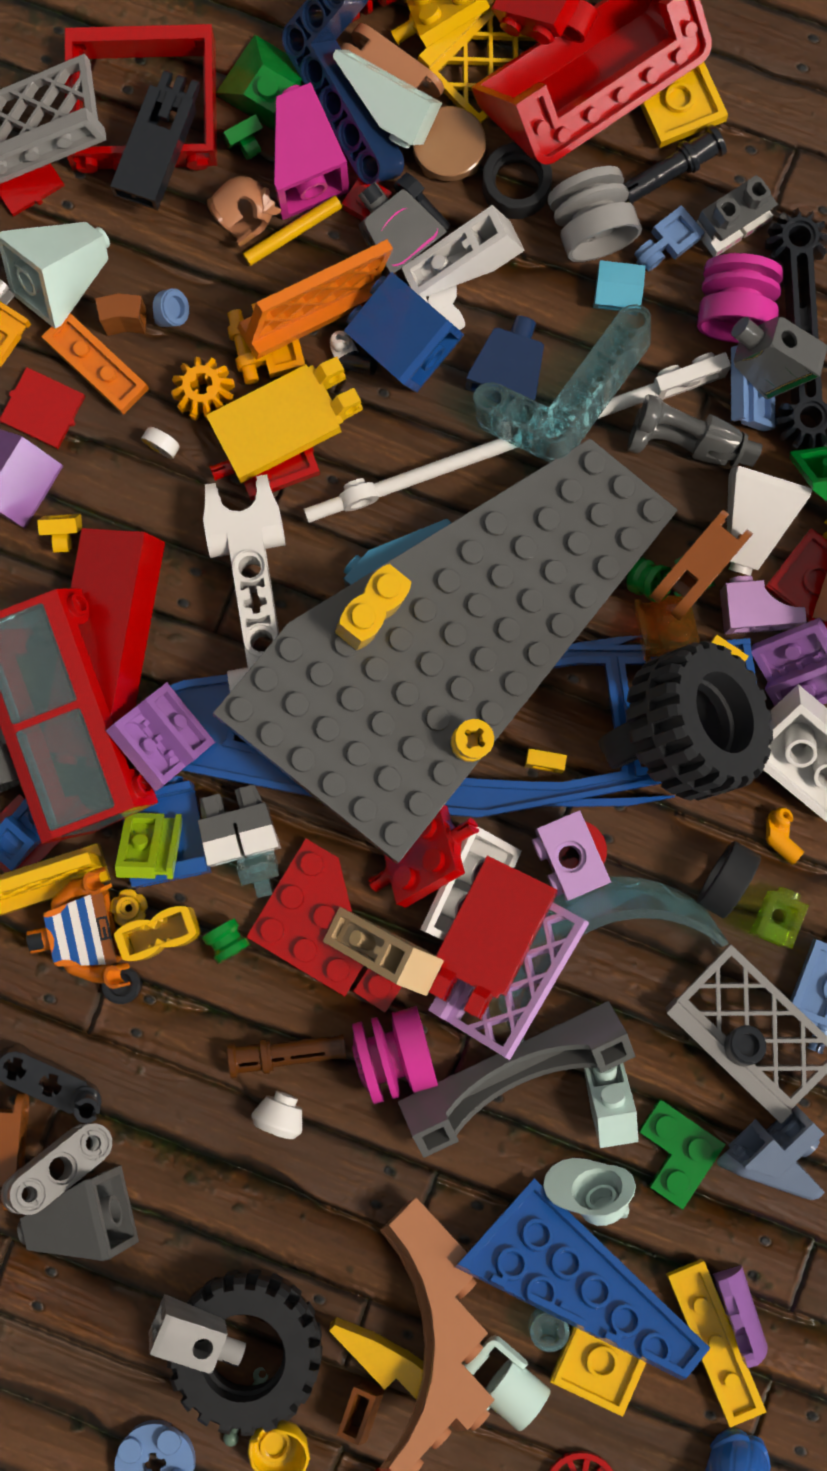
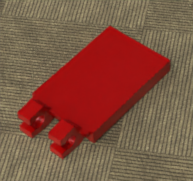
[429,855,558,1020]

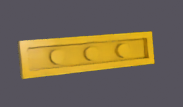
[666,1259,766,1428]

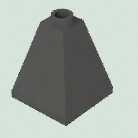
[17,1165,139,1261]

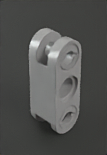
[1,1123,112,1215]

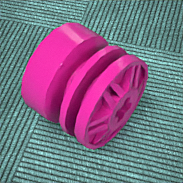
[697,253,783,343]
[352,1006,438,1104]

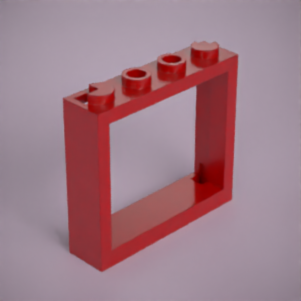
[65,24,217,173]

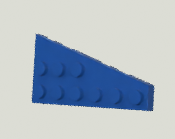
[455,1178,710,1380]

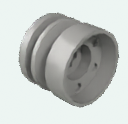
[547,166,642,262]

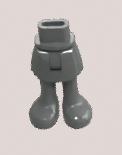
[627,394,763,467]

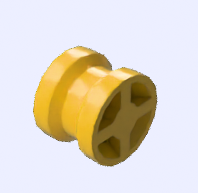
[450,719,494,762]

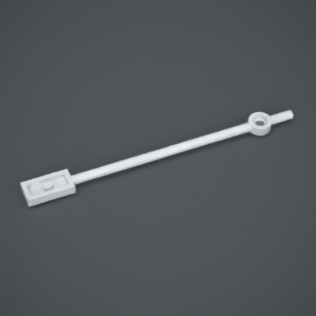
[304,352,731,523]

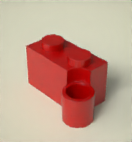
[492,0,599,45]

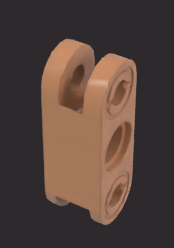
[340,23,445,98]

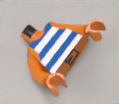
[26,867,130,989]

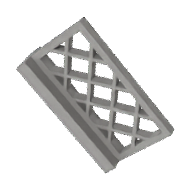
[0,54,106,184]
[665,944,827,1124]

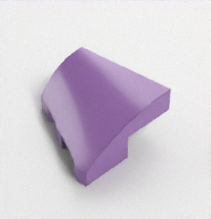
[712,1265,768,1368]

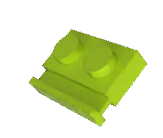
[115,813,182,879]

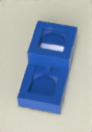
[0,798,41,871]

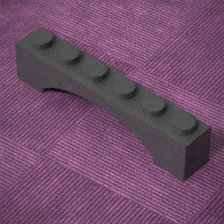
[398,1001,636,1158]

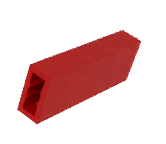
[43,528,165,769]

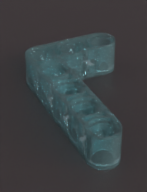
[473,304,651,462]

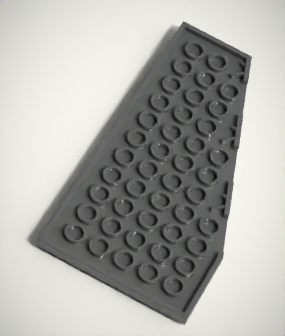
[213,439,678,864]

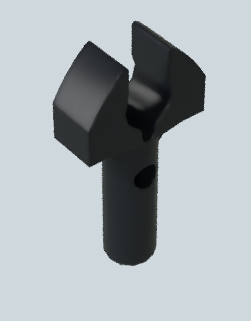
[393,172,451,234]

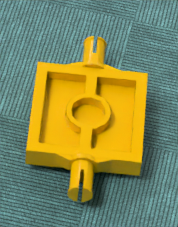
[391,0,490,48]

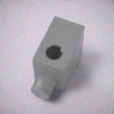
[148,1294,246,1373]

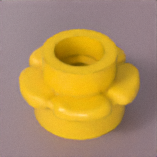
[110,889,148,926]

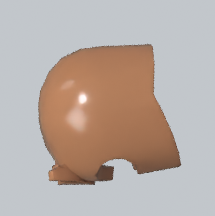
[207,176,281,248]

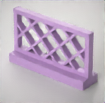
[428,903,589,1060]

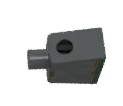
[731,317,827,400]

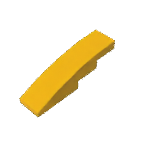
[329,1317,423,1400]

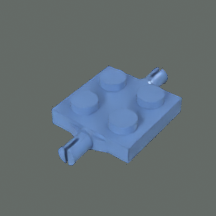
[787,939,827,1054]

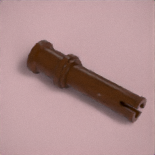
[227,1034,346,1079]

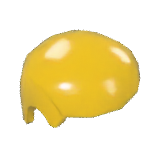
[247,1420,310,1471]

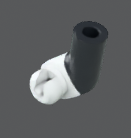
[330,331,378,375]

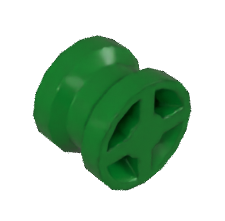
[626,558,672,602]
[202,918,251,964]

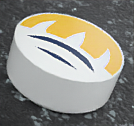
[141,427,180,459]

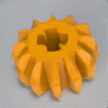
[171,356,235,421]

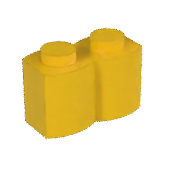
[335,564,411,651]
[114,906,202,961]

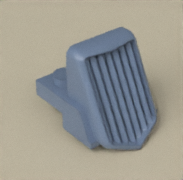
[717,1105,825,1200]

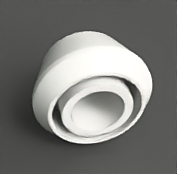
[251,1091,302,1139]

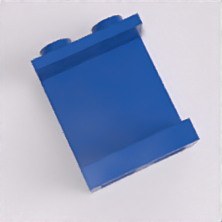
[123,776,212,889]

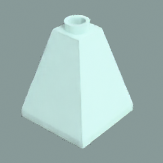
[0,222,110,329]

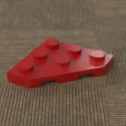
[247,839,364,997]

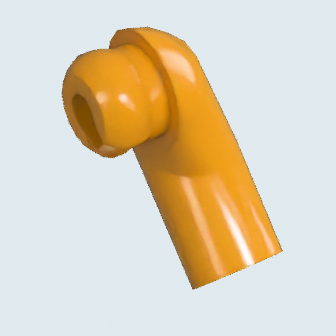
[766,807,804,865]

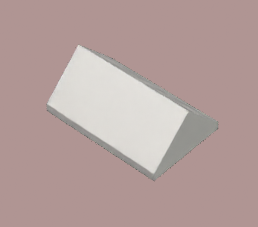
[420,827,522,941]

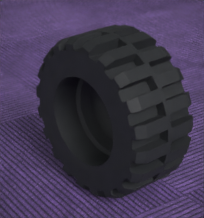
[626,641,773,800]
[167,1269,323,1436]

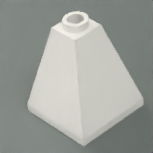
[727,466,812,576]

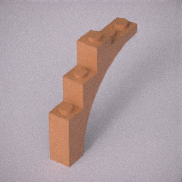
[379,1198,495,1471]

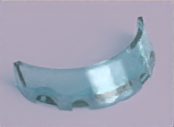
[498,877,729,1043]

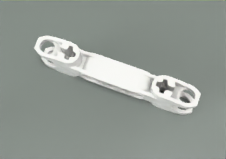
[203,474,286,692]

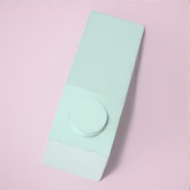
[333,49,442,148]

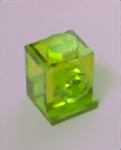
[749,887,809,949]

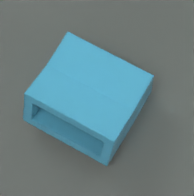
[593,260,646,314]

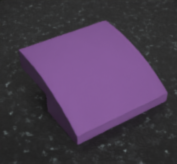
[751,617,827,706]
[106,682,215,792]

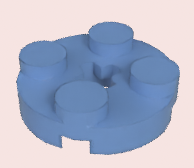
[115,1420,196,1471]

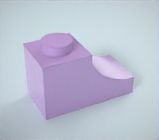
[720,576,807,634]

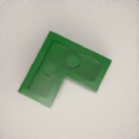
[638,1099,726,1210]

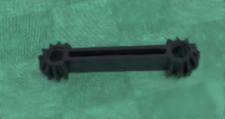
[764,208,827,451]

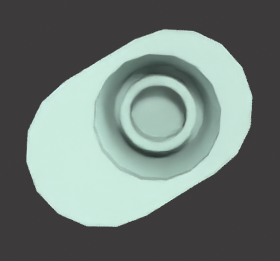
[543,1158,636,1226]

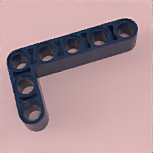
[282,0,404,184]

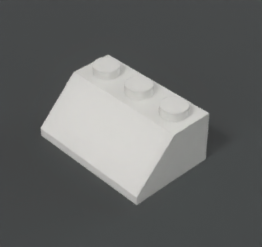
[763,684,827,822]

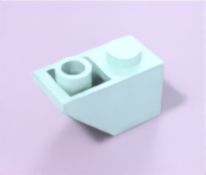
[584,1063,638,1148]

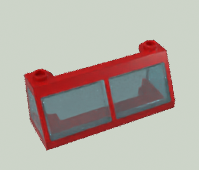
[0,588,158,844]

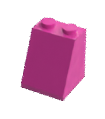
[274,82,349,220]

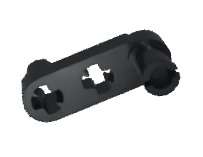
[0,1043,102,1124]

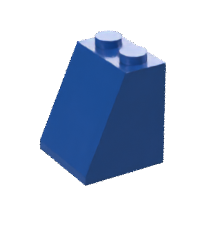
[344,272,464,392]

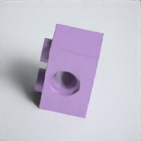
[532,810,611,901]

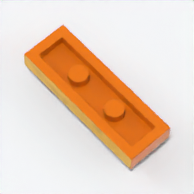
[41,313,149,415]

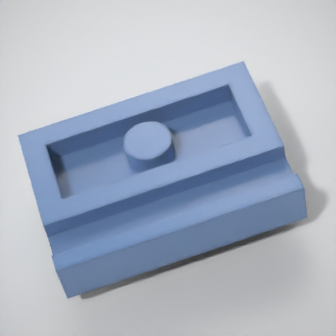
[731,345,775,431]

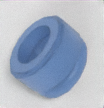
[153,288,189,327]

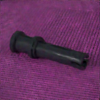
[623,124,727,204]

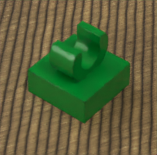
[221,114,263,160]

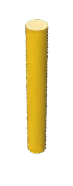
[242,195,342,266]

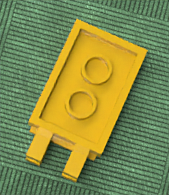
[206,356,363,483]

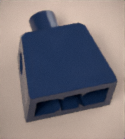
[466,315,544,412]

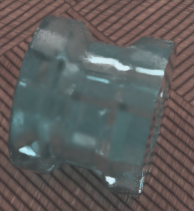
[528,1309,570,1352]

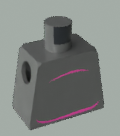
[358,181,447,277]

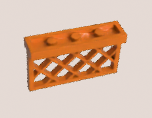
[237,239,393,360]

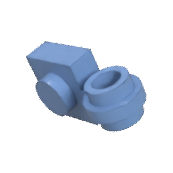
[634,205,705,272]

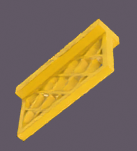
[417,0,537,124]
[0,843,111,916]

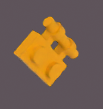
[227,303,305,385]

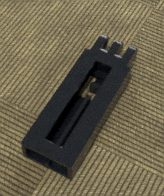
[110,70,201,211]

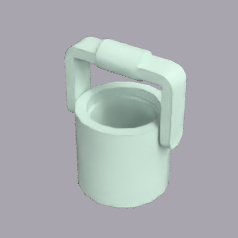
[462,1335,551,1432]

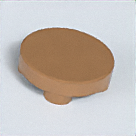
[413,106,486,181]

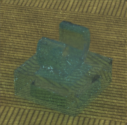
[237,850,279,898]

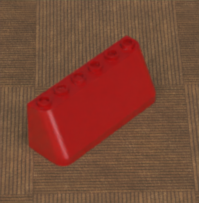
[471,0,712,165]

